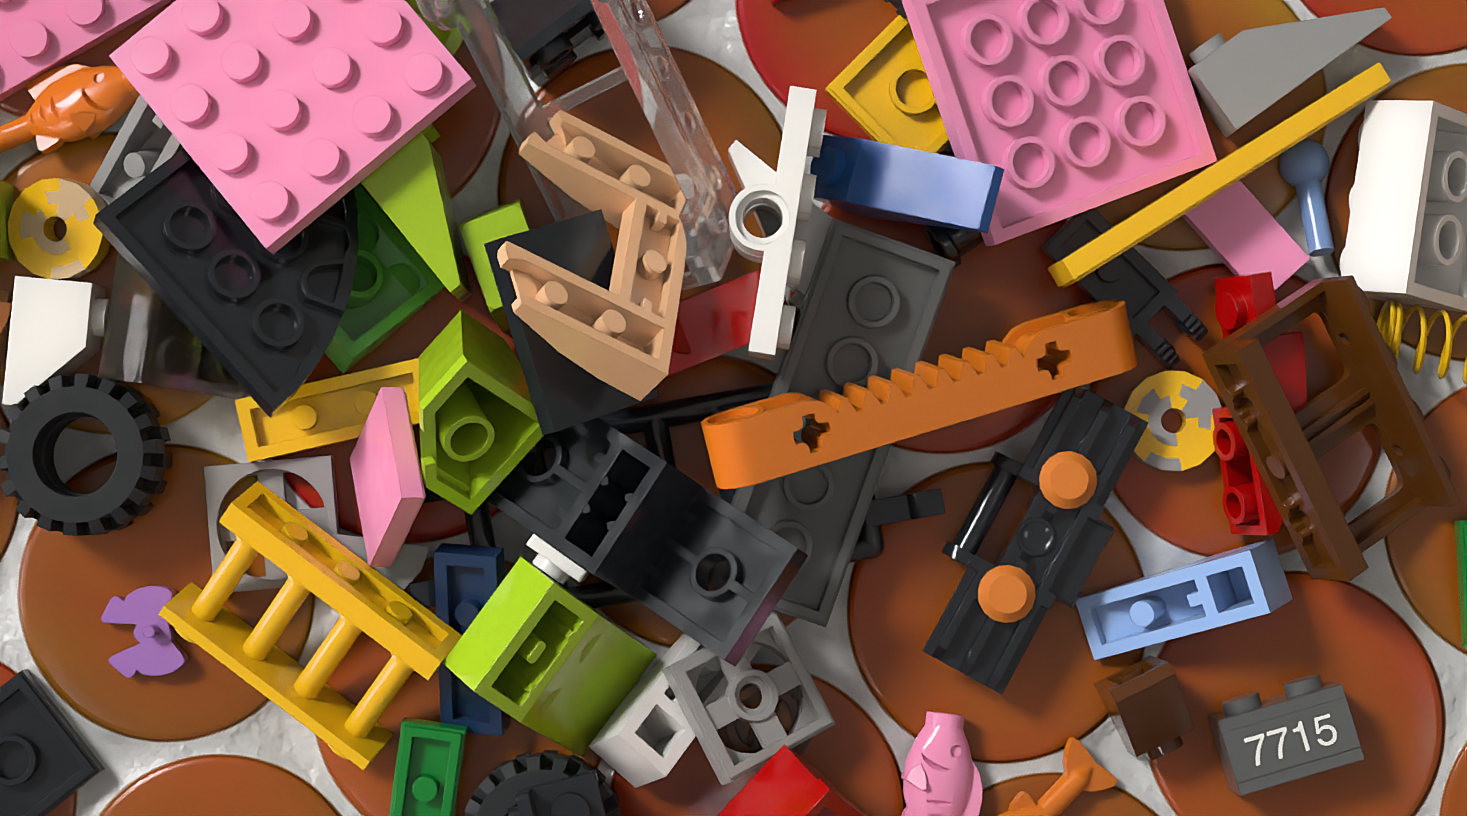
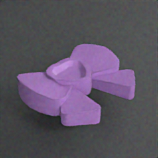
[101,585,189,678]

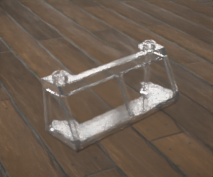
[416,0,745,291]

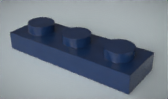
[433,543,510,736]

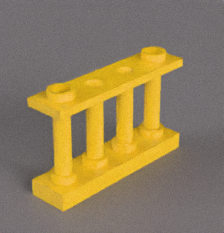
[158,481,462,770]

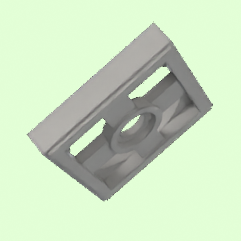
[204,455,340,592]
[662,610,836,785]

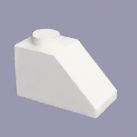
[2,276,113,406]

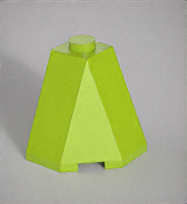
[419,310,544,515]

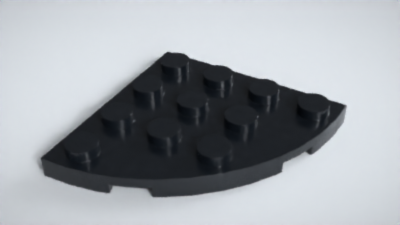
[93,148,359,418]

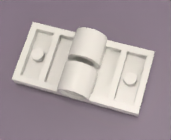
[729,86,827,363]

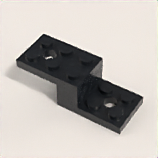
[486,418,809,667]

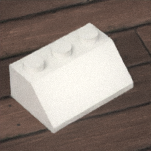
[1340,100,1467,313]

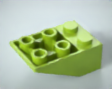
[442,557,657,757]

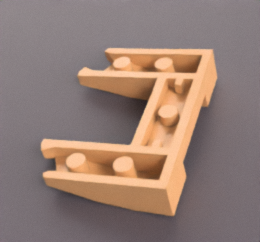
[497,109,698,401]

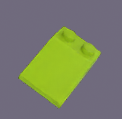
[361,124,472,302]

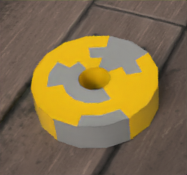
[1122,371,1222,472]

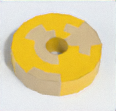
[7,178,110,279]

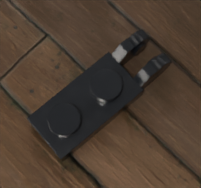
[1040,208,1208,370]

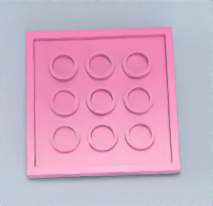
[109,0,476,254]
[902,0,1217,246]

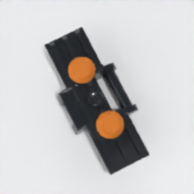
[922,386,1148,694]

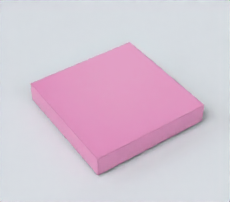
[350,387,426,567]

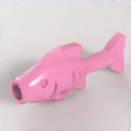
[900,711,983,816]

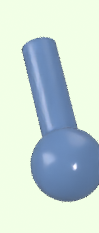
[1278,138,1335,257]

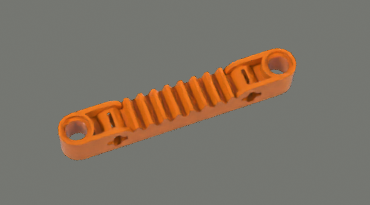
[701,299,1138,489]

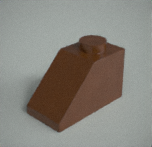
[1094,656,1194,760]

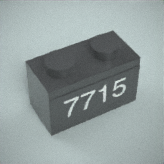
[1208,674,1364,796]

